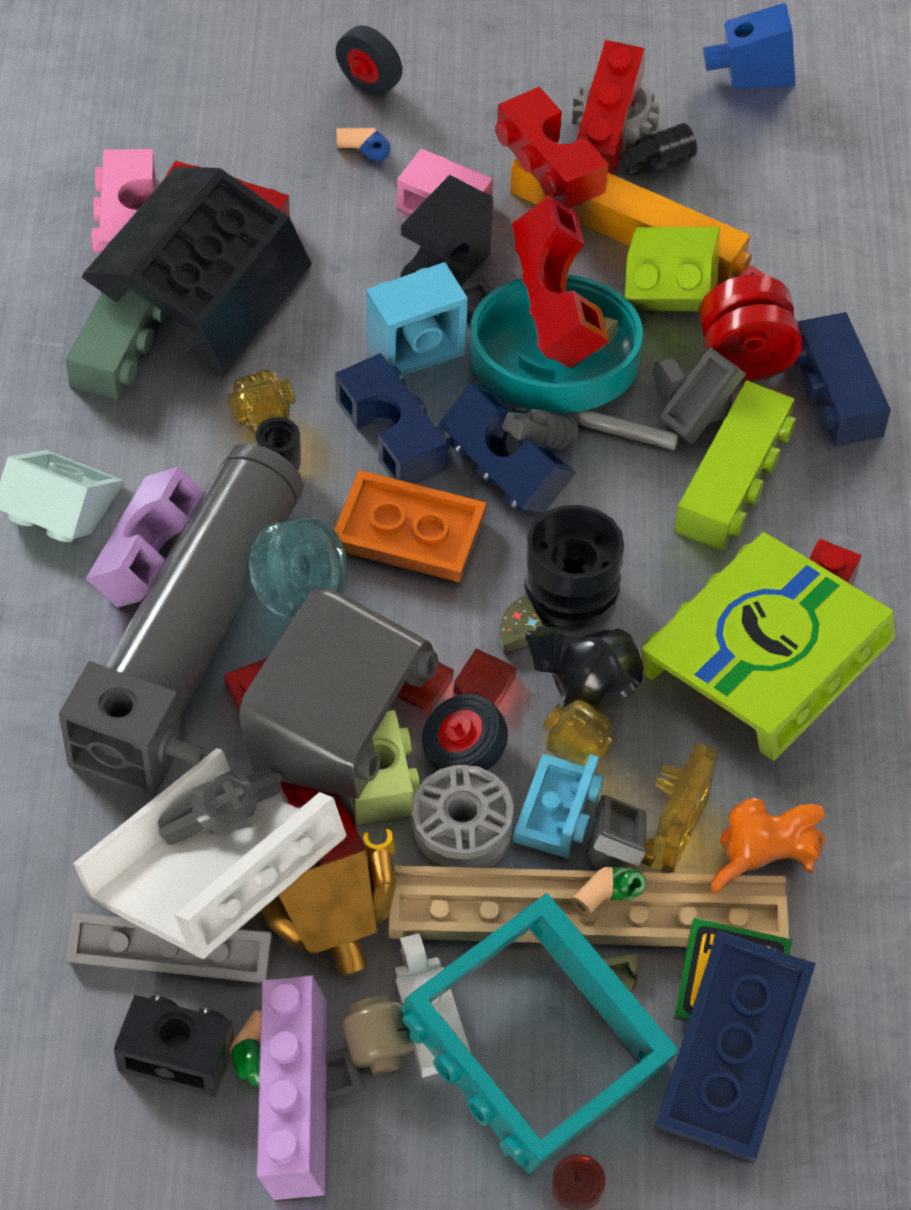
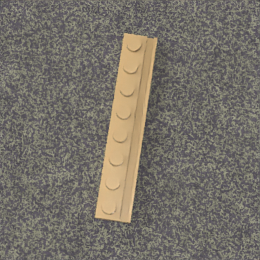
[389,865,789,947]

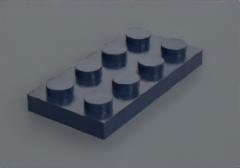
[654,931,816,1162]

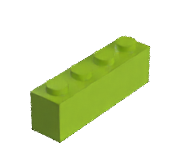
[674,380,797,551]

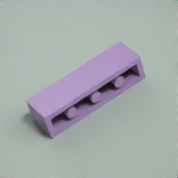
[257,976,328,1200]

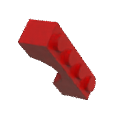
[512,195,609,369]

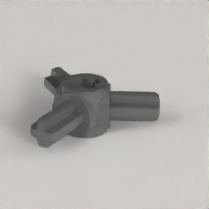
[158,767,283,844]

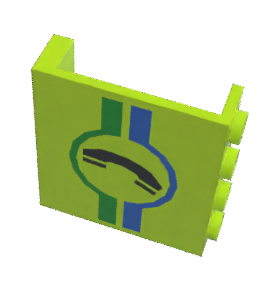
[641,531,896,761]

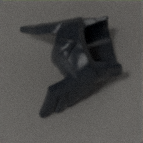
[525,626,644,717]

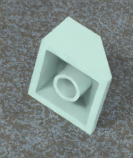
[0,450,124,542]

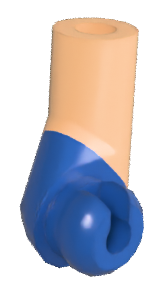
[336,128,391,162]

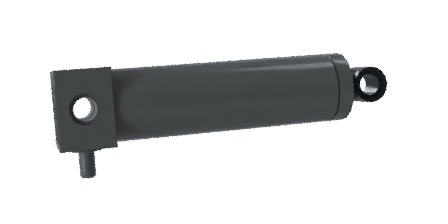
[59,417,304,796]

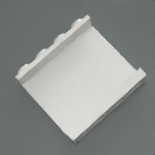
[73,748,347,959]

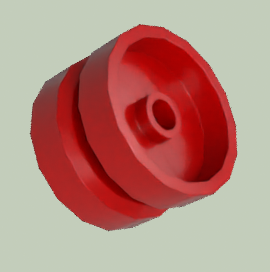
[699,274,802,382]

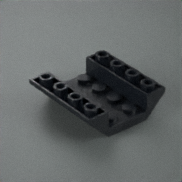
[81,167,312,377]

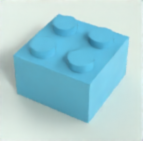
[366,262,468,376]

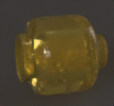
[227,369,296,433]
[543,699,616,766]

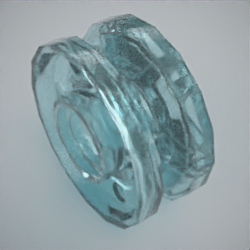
[248,516,348,618]

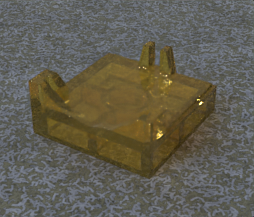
[641,743,719,873]

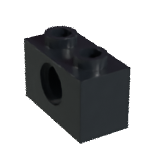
[113,994,234,1097]

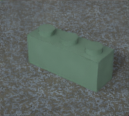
[65,288,167,400]

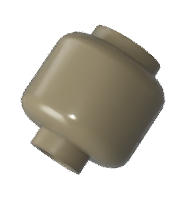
[341,995,414,1076]

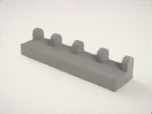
[65,912,274,983]

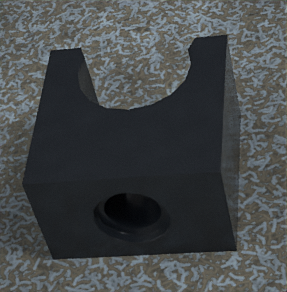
[400,175,493,286]

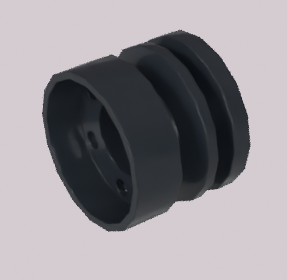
[524,505,624,628]

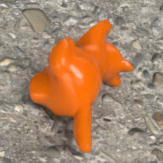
[710,798,826,893]

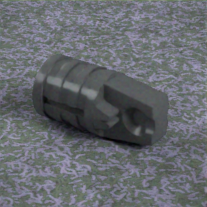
[501,409,579,453]

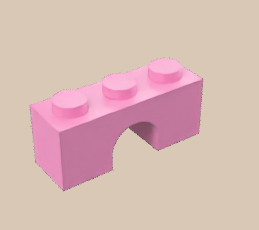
[92,149,156,253]

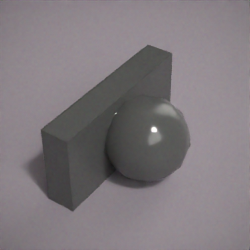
[658,347,746,444]
[586,795,646,870]

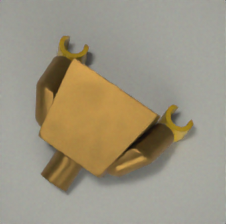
[261,829,397,976]

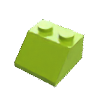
[625,227,720,311]

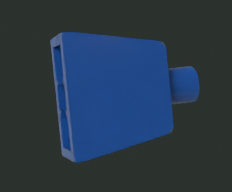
[703,3,795,89]

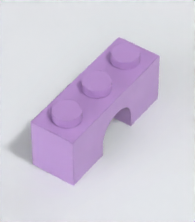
[86,466,205,608]

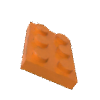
[330,470,487,583]

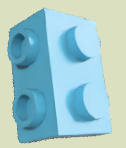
[513,754,605,859]

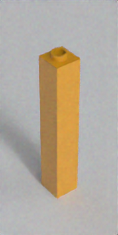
[510,158,752,285]

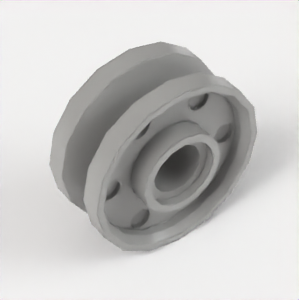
[411,765,514,868]

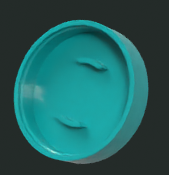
[470,274,643,413]

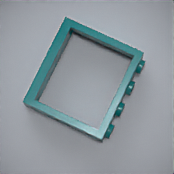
[401,893,679,1176]

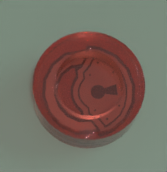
[552,1154,605,1210]

